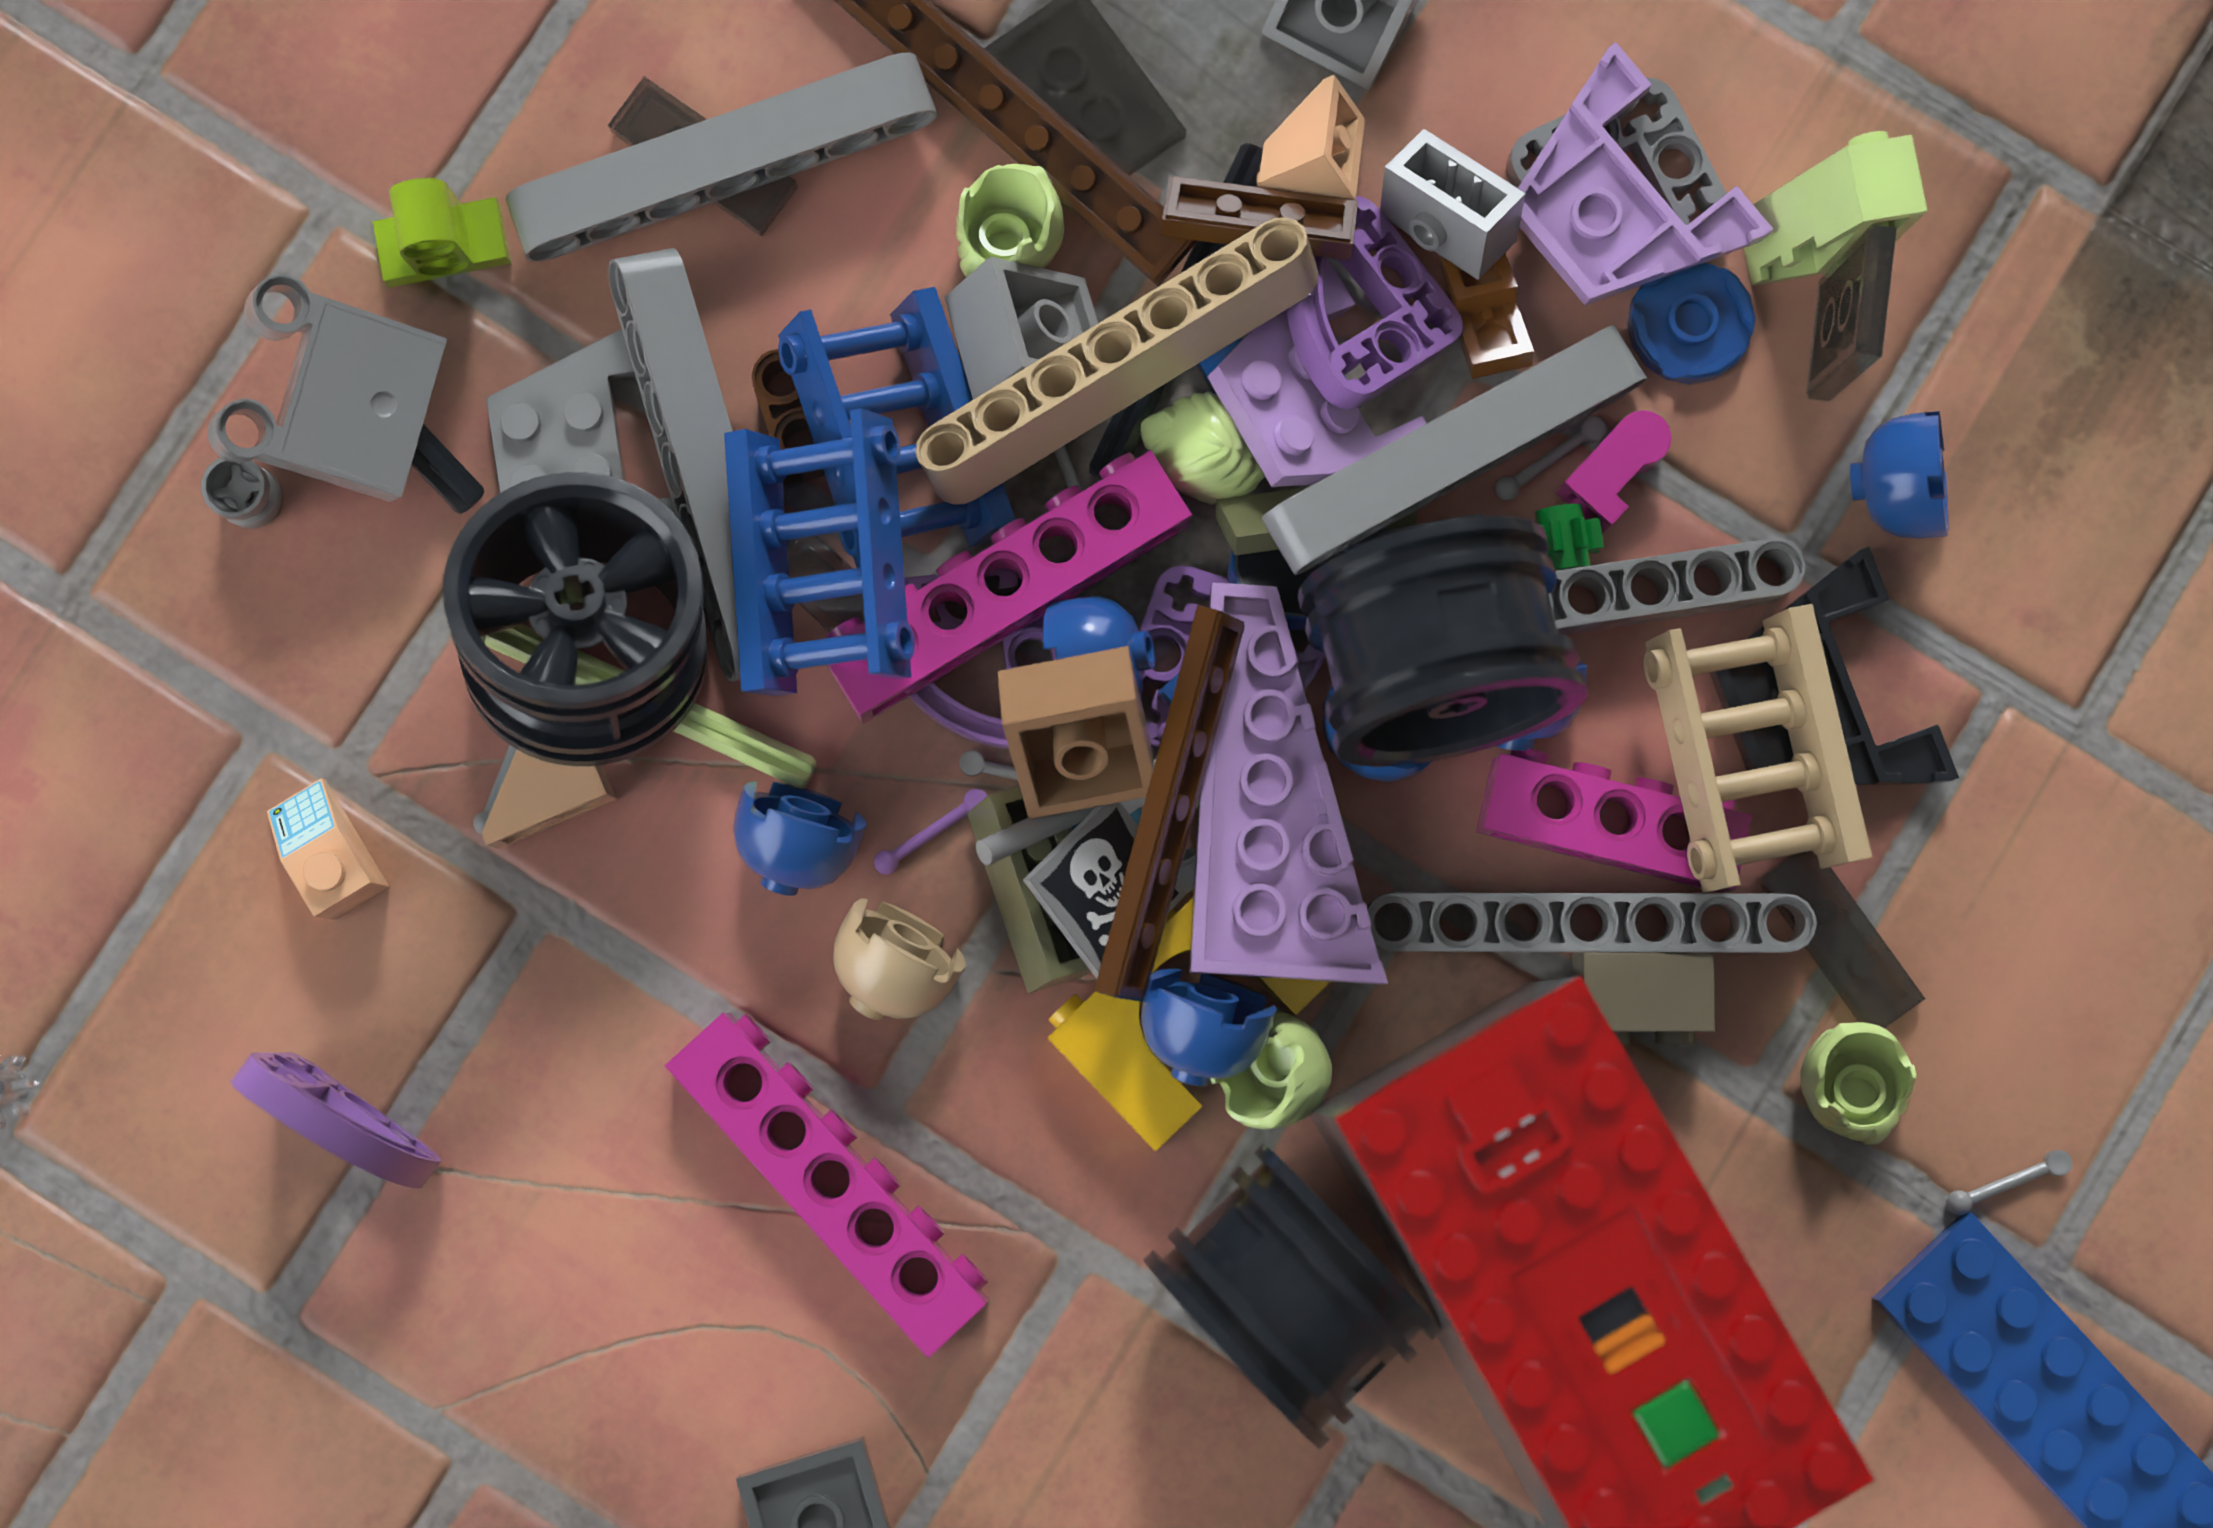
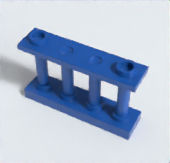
[778,287,1015,568]
[724,408,915,696]

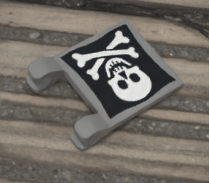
[1023,797,1196,979]

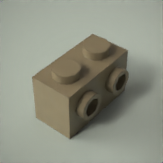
[1572,953,1715,1044]

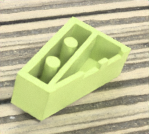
[1743,131,1928,286]

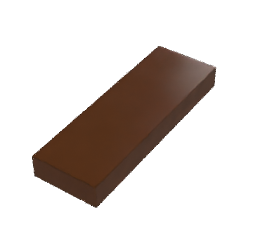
[1160,176,1358,261]

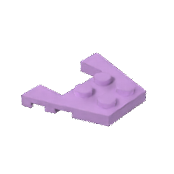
[1518,42,1773,305]
[1207,258,1427,487]

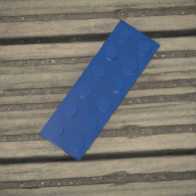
[1872,1212,2213,1528]

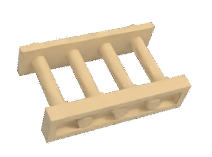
[1644,604,1872,893]

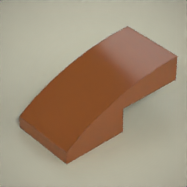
[1439,253,1534,379]

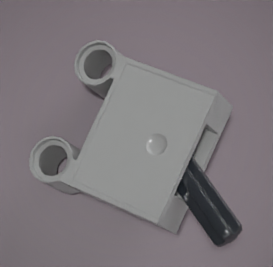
[208,274,485,514]

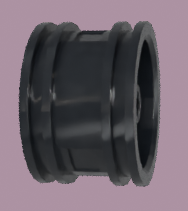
[1298,516,1589,767]
[1143,1143,1442,1449]

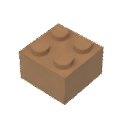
[998,646,1154,819]

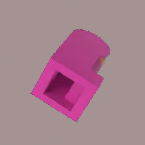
[1556,410,1672,534]

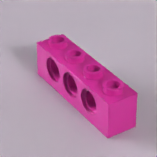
[1475,749,1753,893]

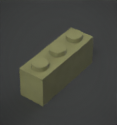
[967,786,1092,994]

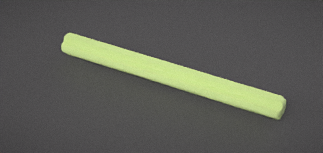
[485,624,816,789]

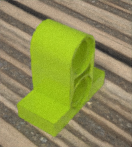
[372,178,512,288]

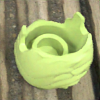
[956,164,1064,277]
[1141,391,1265,505]
[1211,1007,1332,1129]
[1800,1022,1916,1145]

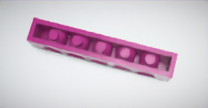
[826,450,1192,724]
[664,1012,989,1358]

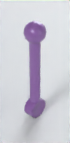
[874,789,987,875]

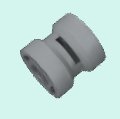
[201,458,283,529]

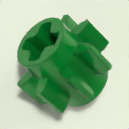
[1535,504,1604,571]

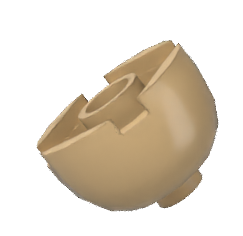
[833,898,967,1020]

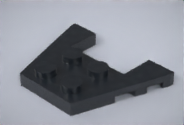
[1709,547,1959,785]

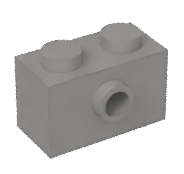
[1380,129,1526,280]

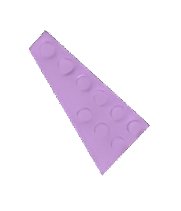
[1189,583,1388,985]

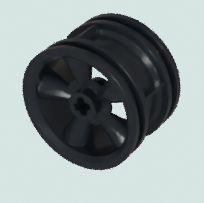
[443,472,708,766]

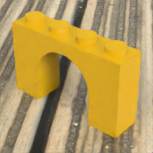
[1047,889,1331,1152]

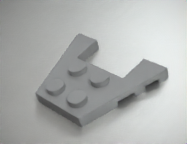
[486,329,676,516]

